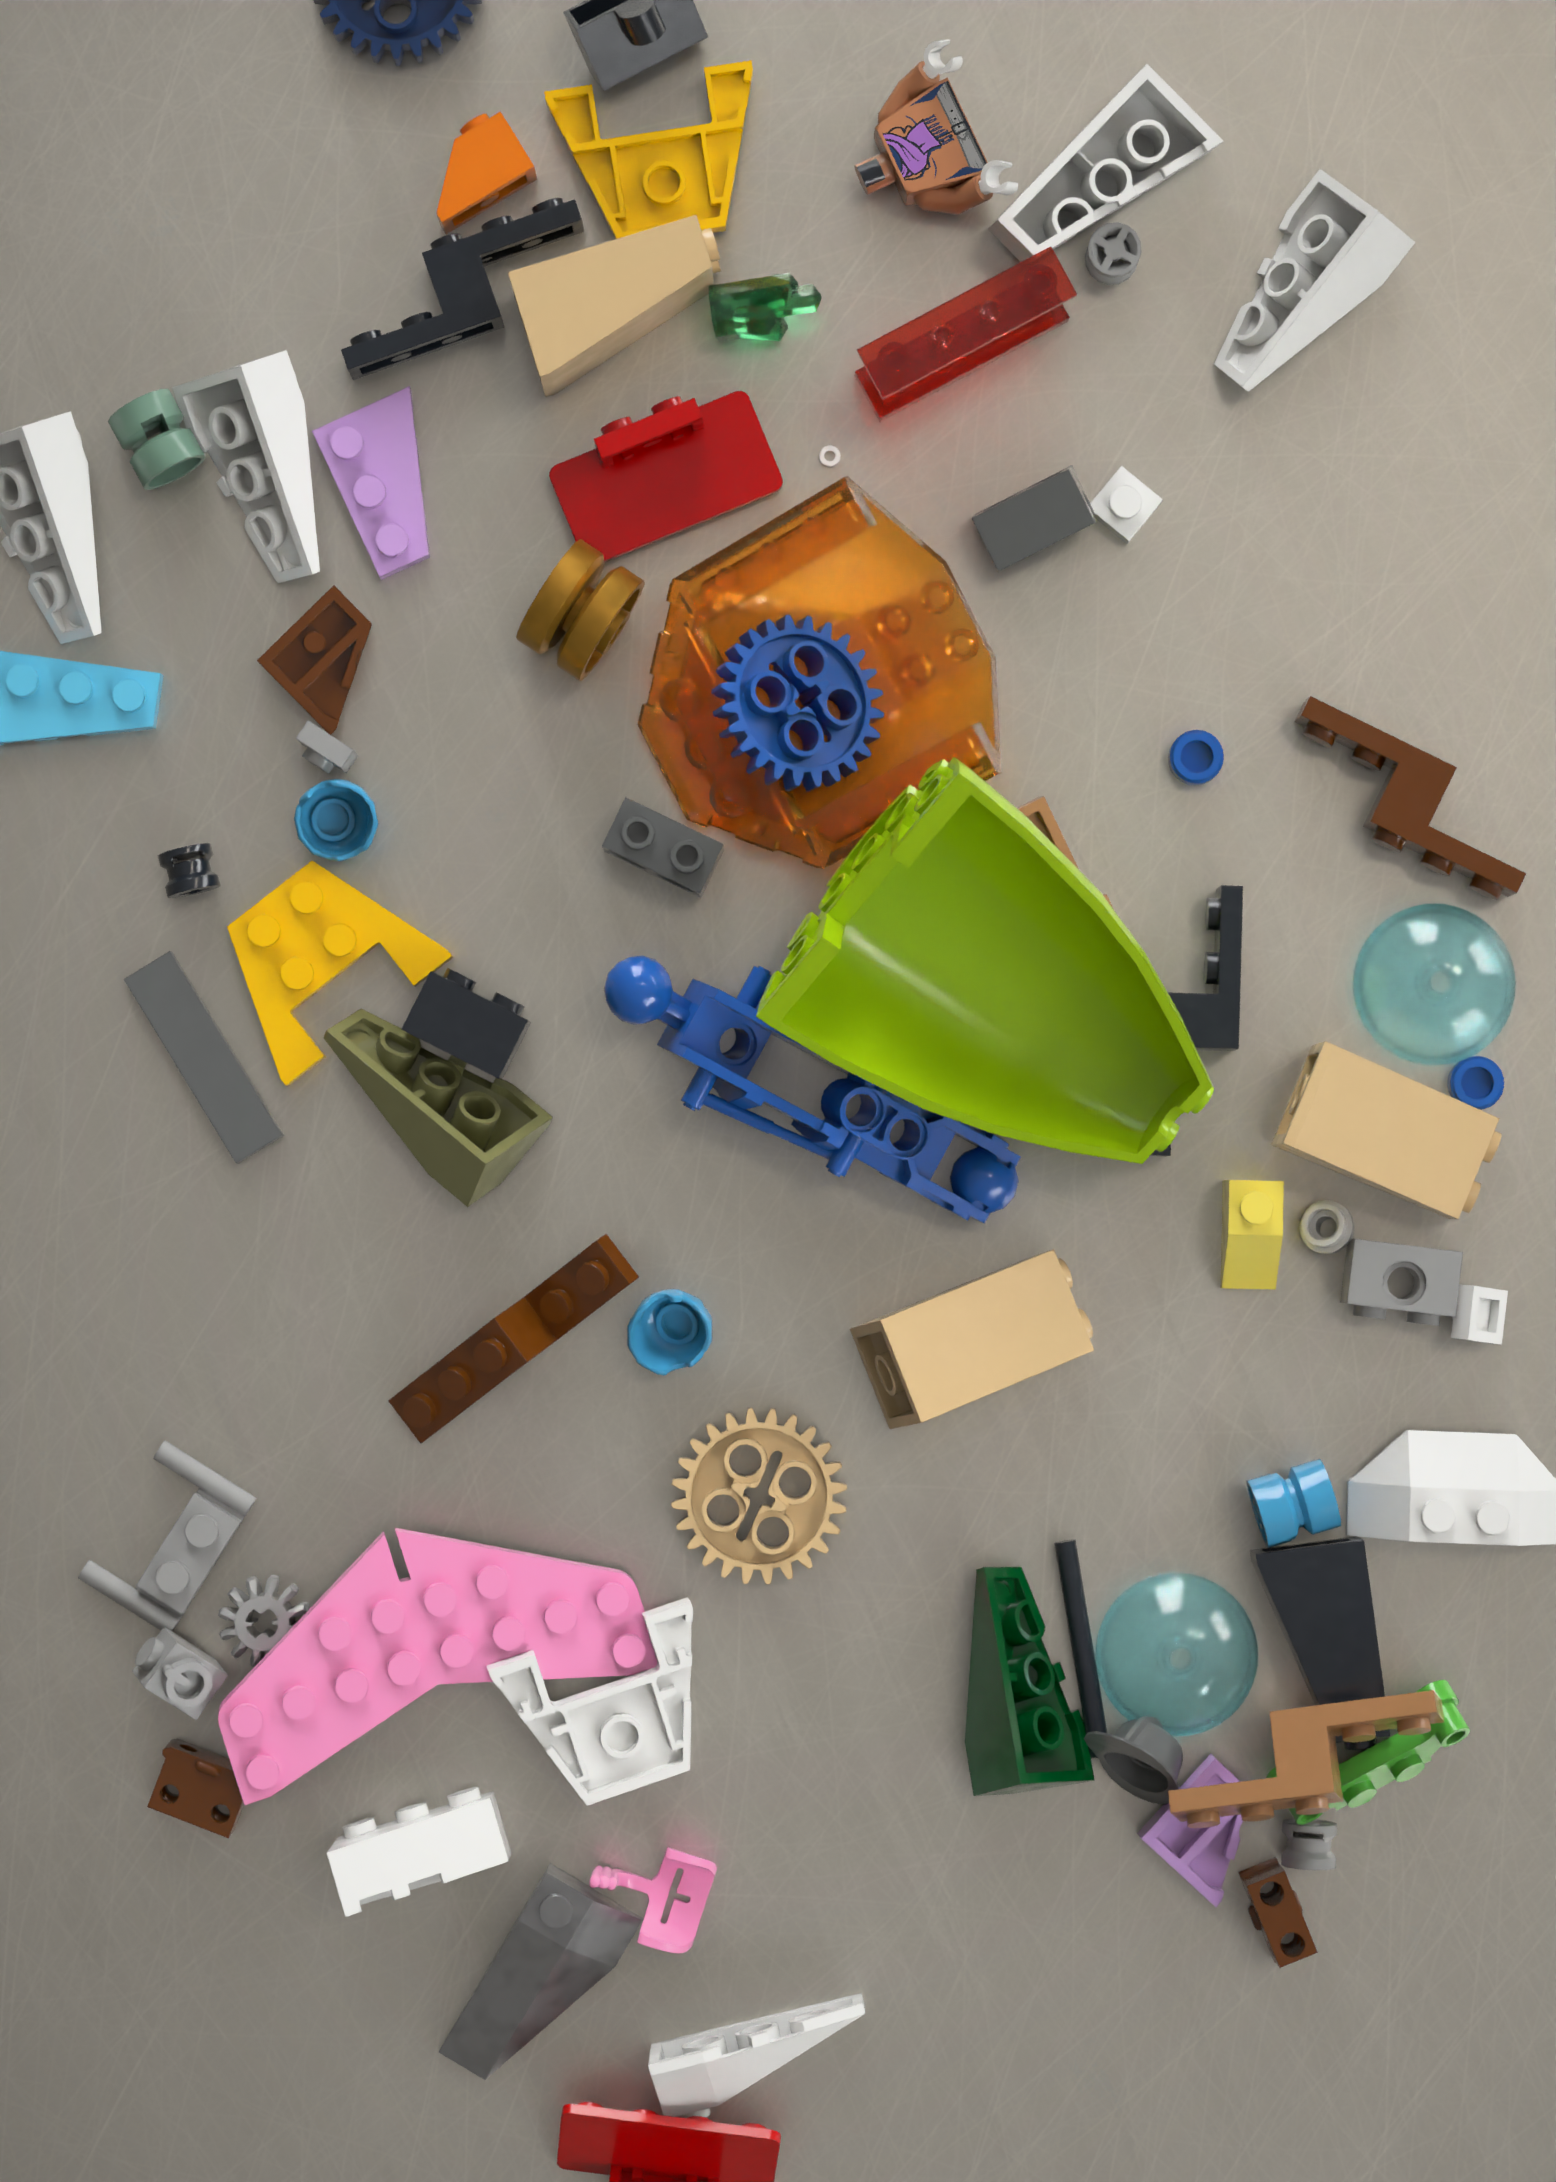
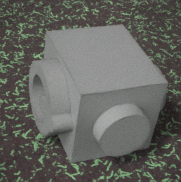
[133,1627,228,1720]

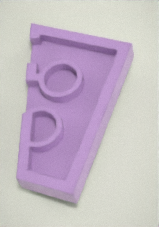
[312,386,430,580]

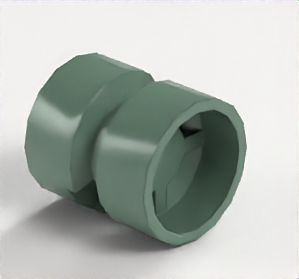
[108,389,206,490]

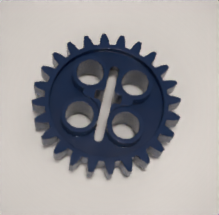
[314,0,482,66]

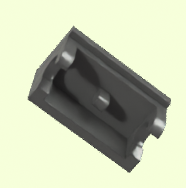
[972,465,1096,572]

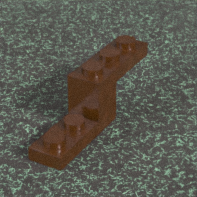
[1294,696,1526,900]
[388,1234,639,1444]

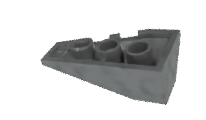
[439,1863,643,2080]

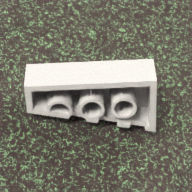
[988,64,1223,267]

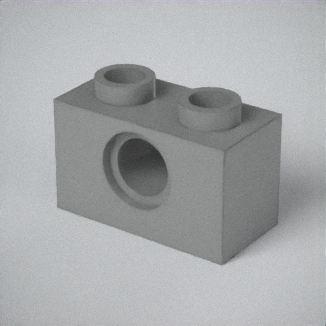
[1340,1239,1463,1326]

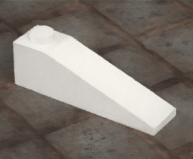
[1214,169,1415,392]
[172,350,320,583]
[0,411,102,644]
[648,1993,866,2118]

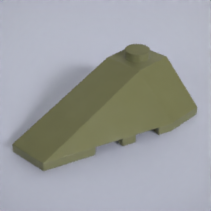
[324,1009,553,1207]

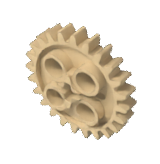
[671,1407,847,1585]

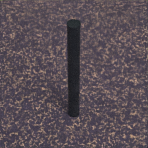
[1054,1539,1107,1758]

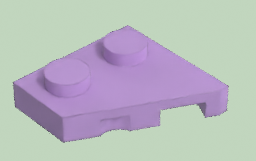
[1137,1754,1243,1907]

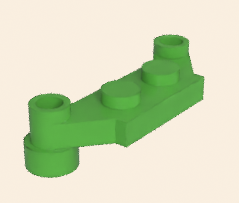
[1266,1680,1470,1825]

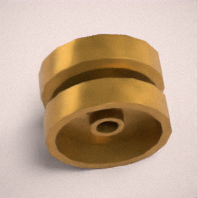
[516,539,645,681]

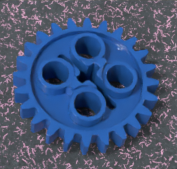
[712,614,884,792]

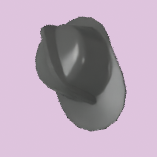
[1084,1716,1183,1805]

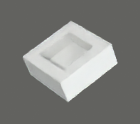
[1090,466,1163,544]
[1451,1284,1508,1345]

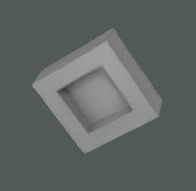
[296,720,358,774]

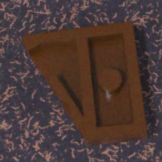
[257,585,372,735]

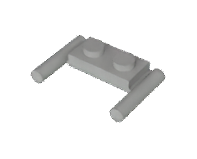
[78,1441,257,1632]

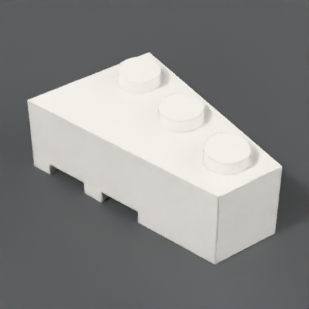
[327,1787,512,1917]

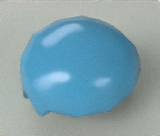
[294,779,378,861]
[627,1289,713,1376]

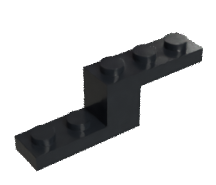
[341,198,584,380]
[1150,885,1243,1157]

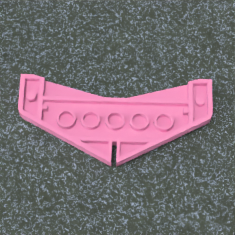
[218,1527,657,1806]

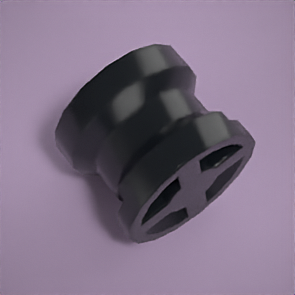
[158,843,221,898]

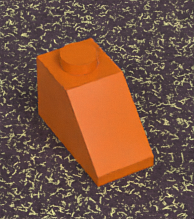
[436,111,537,235]

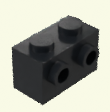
[401,968,531,1080]

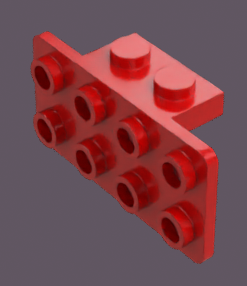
[549,391,783,563]
[557,2102,781,2182]

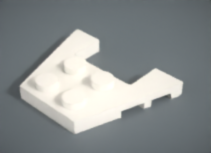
[487,1597,693,1806]

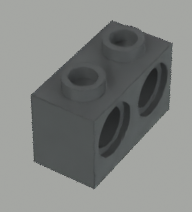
[602,797,724,898]

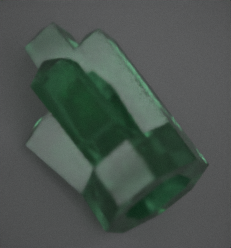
[709,273,822,342]

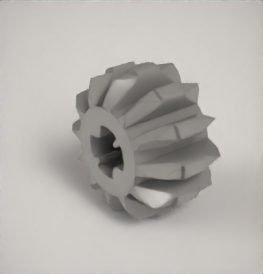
[218,1575,310,1667]

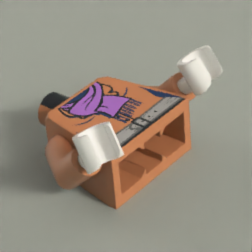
[854,40,1018,215]

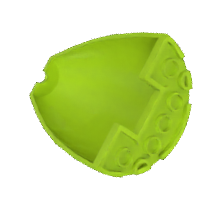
[756,757,1214,1164]

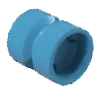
[1247,1459,1341,1548]

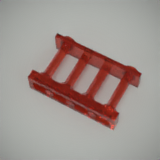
[854,246,1077,422]

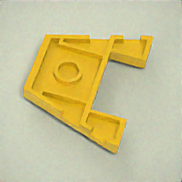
[544,60,753,239]
[227,861,453,1086]

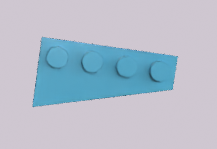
[0,651,164,745]

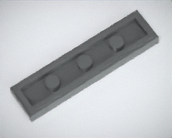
[124,951,284,1164]

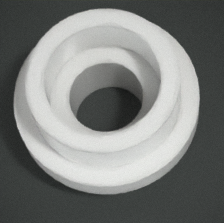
[1299,1200,1354,1255]

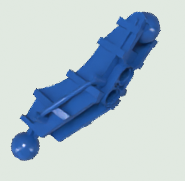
[604,956,1021,1224]

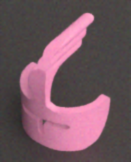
[589,1847,717,1954]

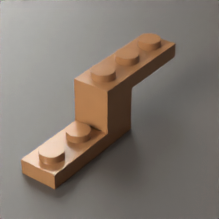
[1168,1690,1444,1828]

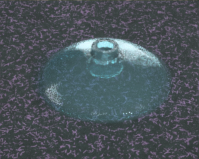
[1353,903,1516,1065]
[1095,1573,1258,1736]

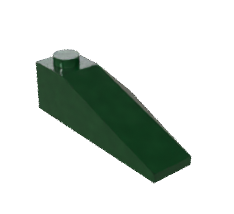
[965,1567,1095,1796]

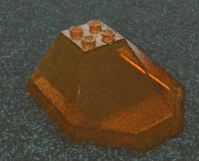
[637,476,1002,869]

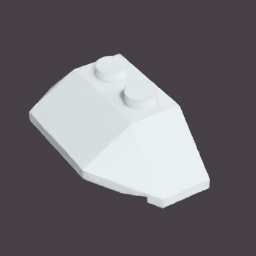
[1345,1430,1556,1546]

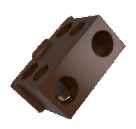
[147,1738,244,1838]
[1238,1857,1318,1968]

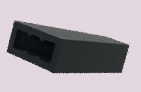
[1249,1536,1390,1750]

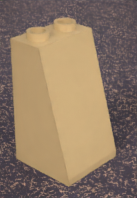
[508,215,721,397]
[1271,1041,1502,1219]
[850,1249,1094,1429]

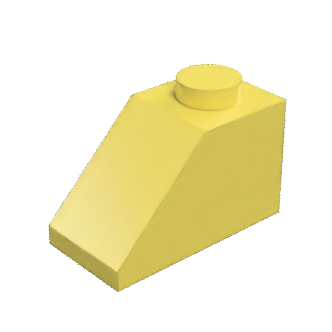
[1220,1180,1284,1290]

